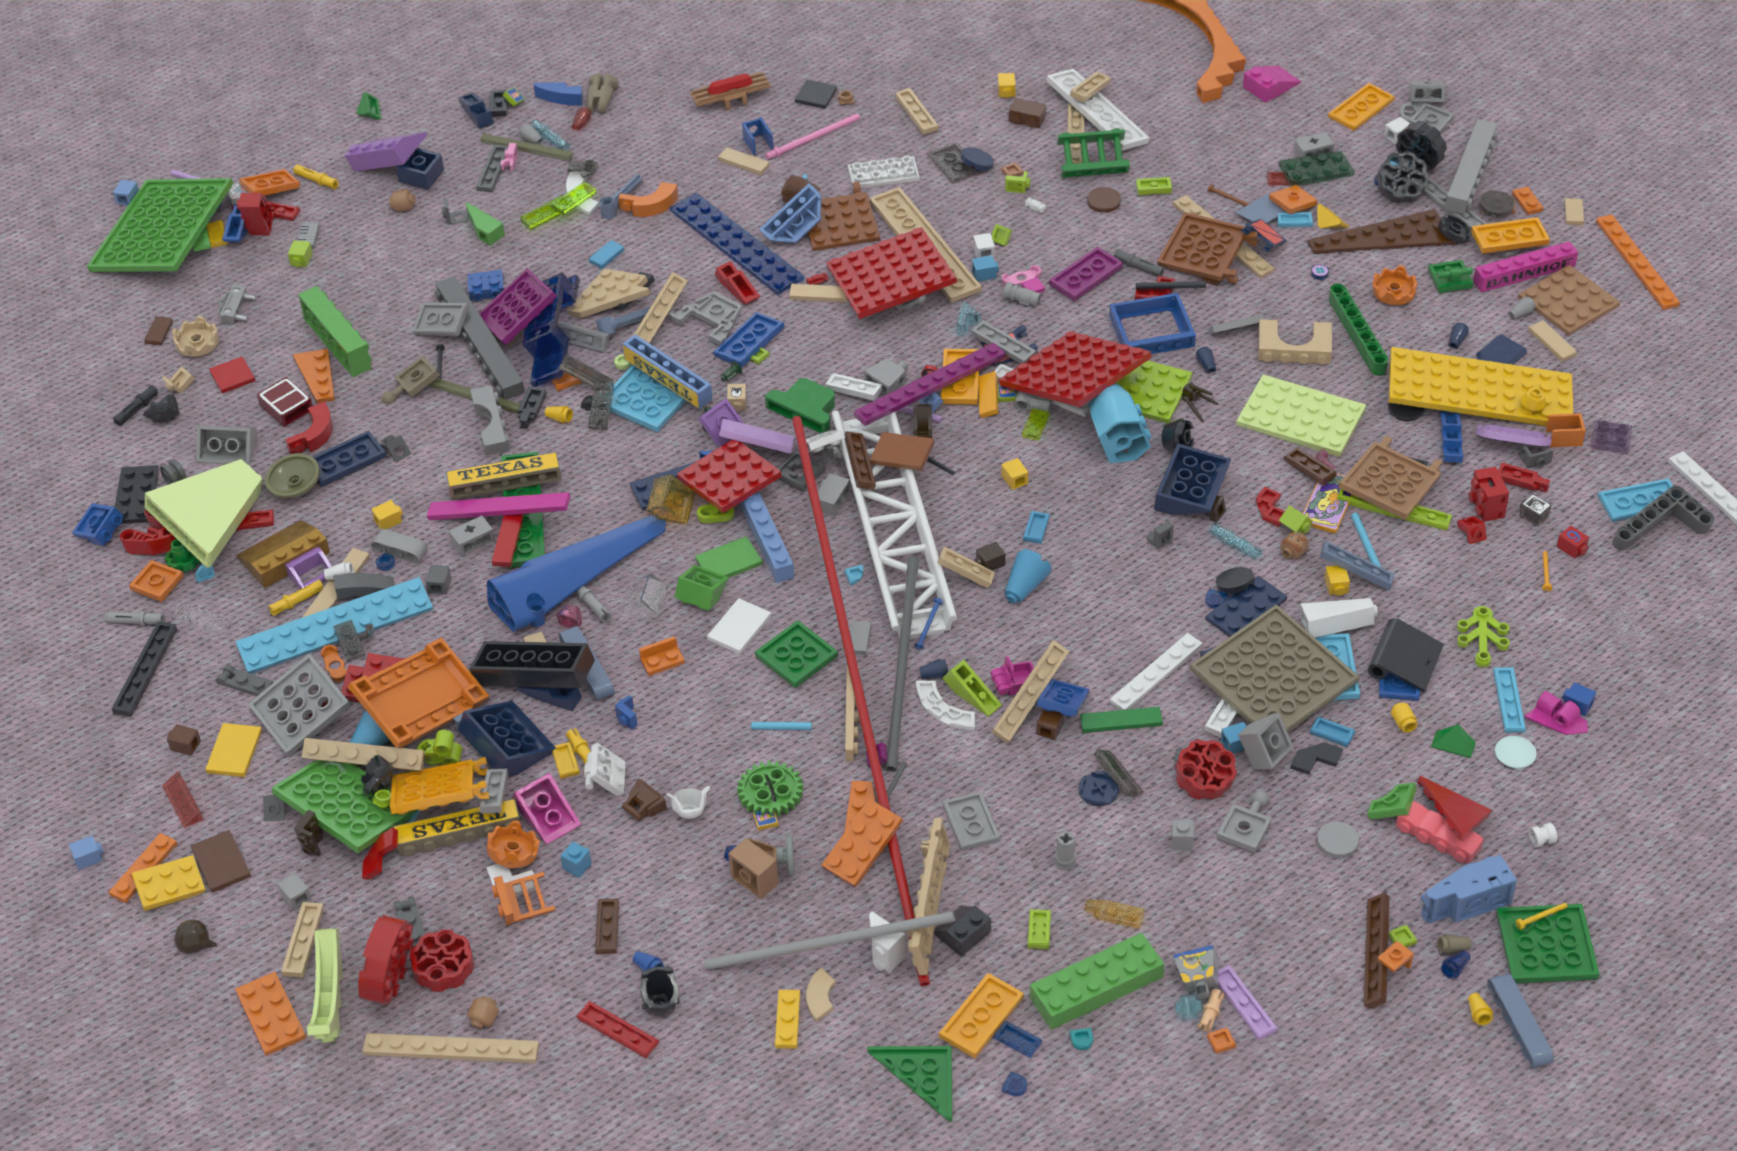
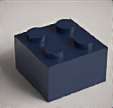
[396,148,444,190]

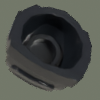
[640,967,680,1017]

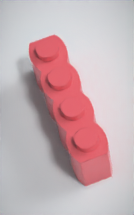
[1396,801,1484,864]

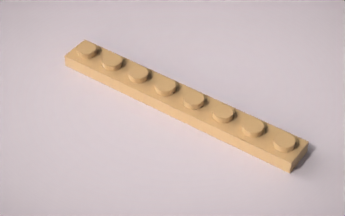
[1173,195,1274,279]
[362,1033,539,1063]

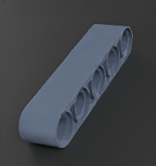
[558,626,615,701]
[1487,973,1554,1069]

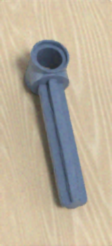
[599,174,643,219]
[595,307,650,334]

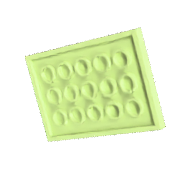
[1236,374,1366,457]

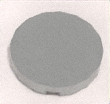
[1317,821,1359,858]

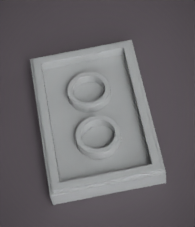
[412,302,470,336]
[942,791,1001,851]

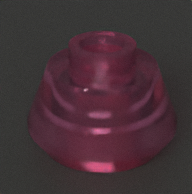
[557,605,582,628]

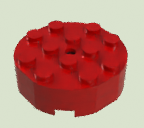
[358,915,414,1005]

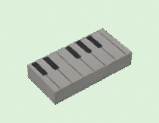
[298,222,320,248]

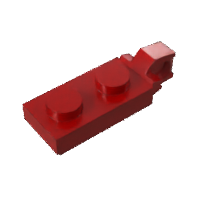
[1498,463,1550,492]

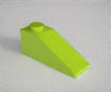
[942,660,1002,717]

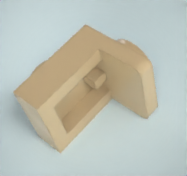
[162,367,195,393]

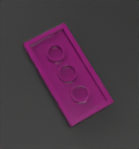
[1049,246,1123,301]

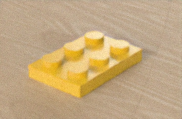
[132,855,205,911]

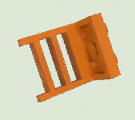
[491,872,555,926]

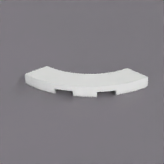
[566,168,599,216]
[916,681,975,730]

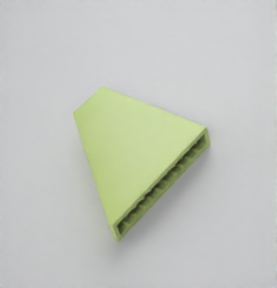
[145,459,263,568]

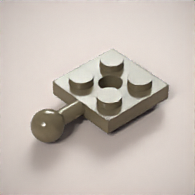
[382,356,440,404]

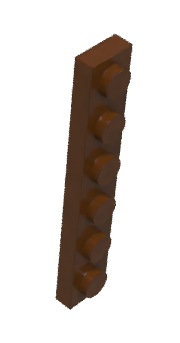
[1364,893,1390,1009]

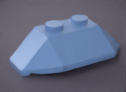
[759,183,821,243]

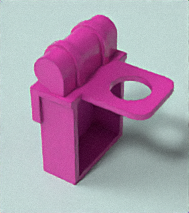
[990,656,1034,696]

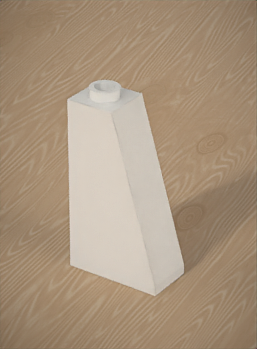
[1301,598,1377,638]

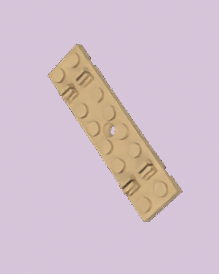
[907,818,950,975]

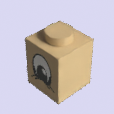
[727,384,747,412]

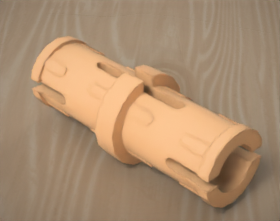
[1198,989,1224,1032]

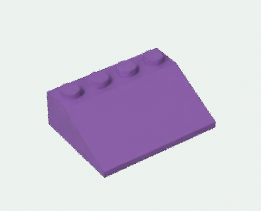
[345,132,427,171]

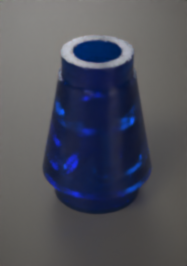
[1441,950,1471,979]

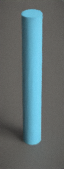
[751,722,812,730]

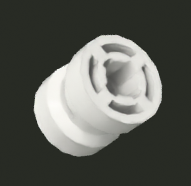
[1529,823,1557,848]

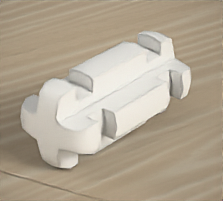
[1025,197,1046,213]

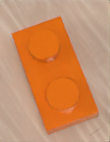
[1512,186,1544,215]

